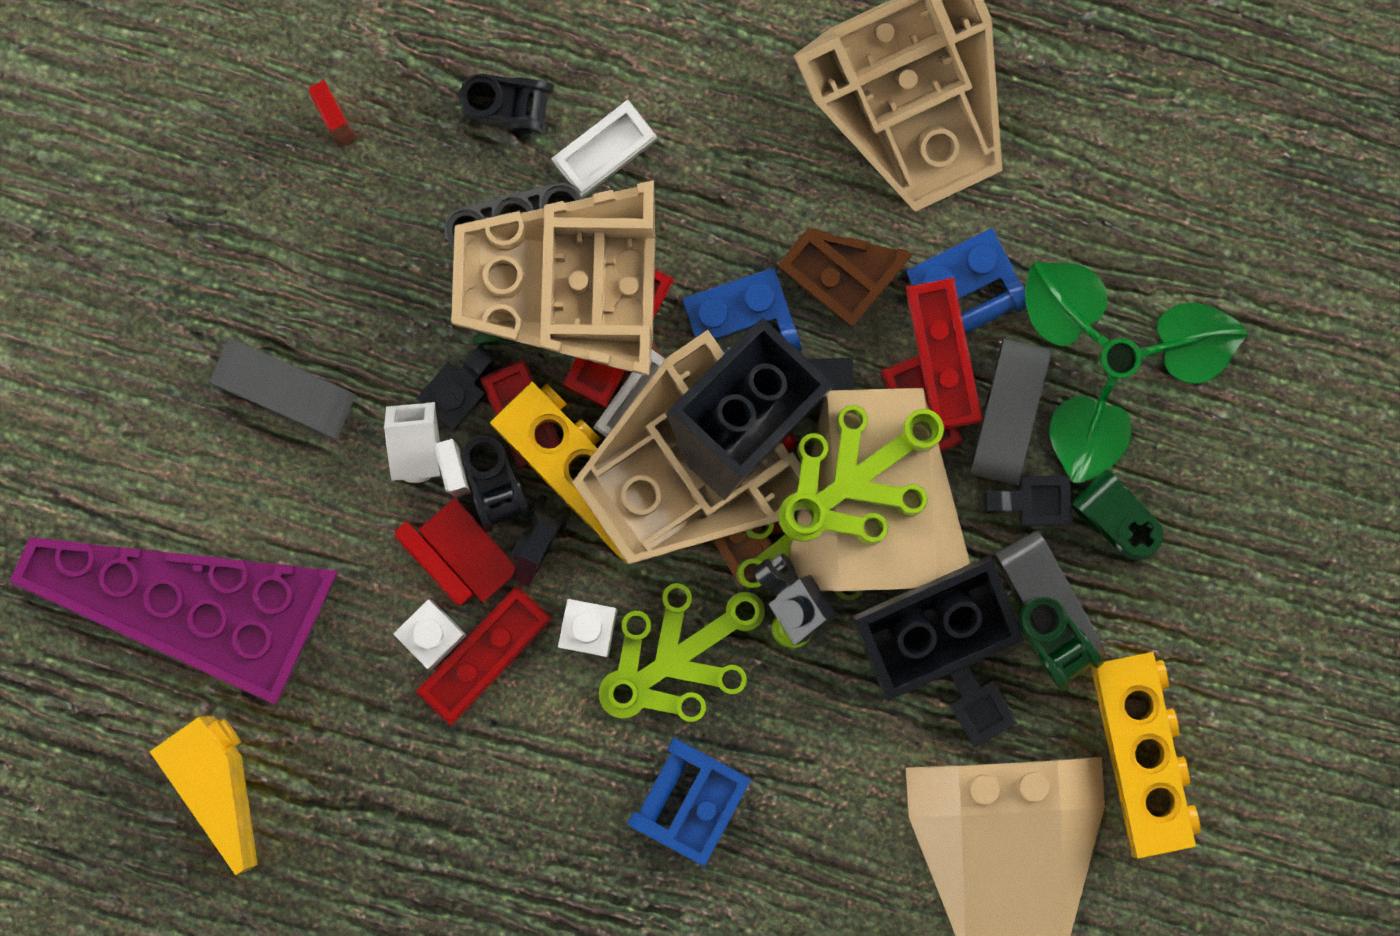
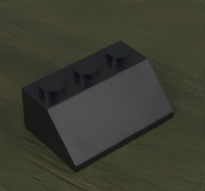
[666,317,834,501]
[853,555,1024,701]

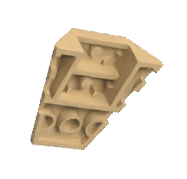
[451,180,655,376]
[789,388,971,591]

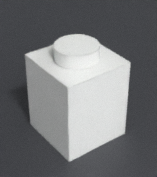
[384,402,441,483]
[394,599,467,670]
[558,599,618,657]

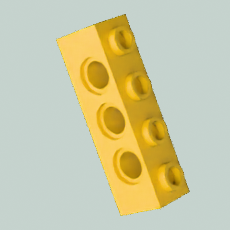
[490,382,628,565]
[1091,652,1201,859]

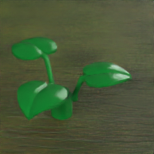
[1025,261,1247,483]

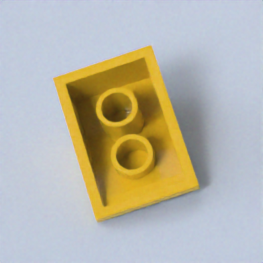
[150,716,258,875]

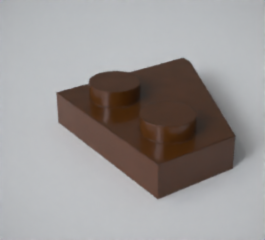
[777,228,912,329]

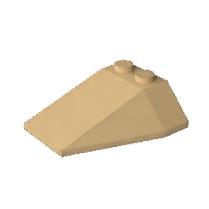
[794,0,1003,212]
[572,330,820,564]
[905,757,1105,936]

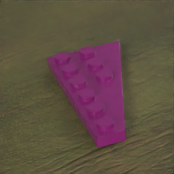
[9,537,340,705]

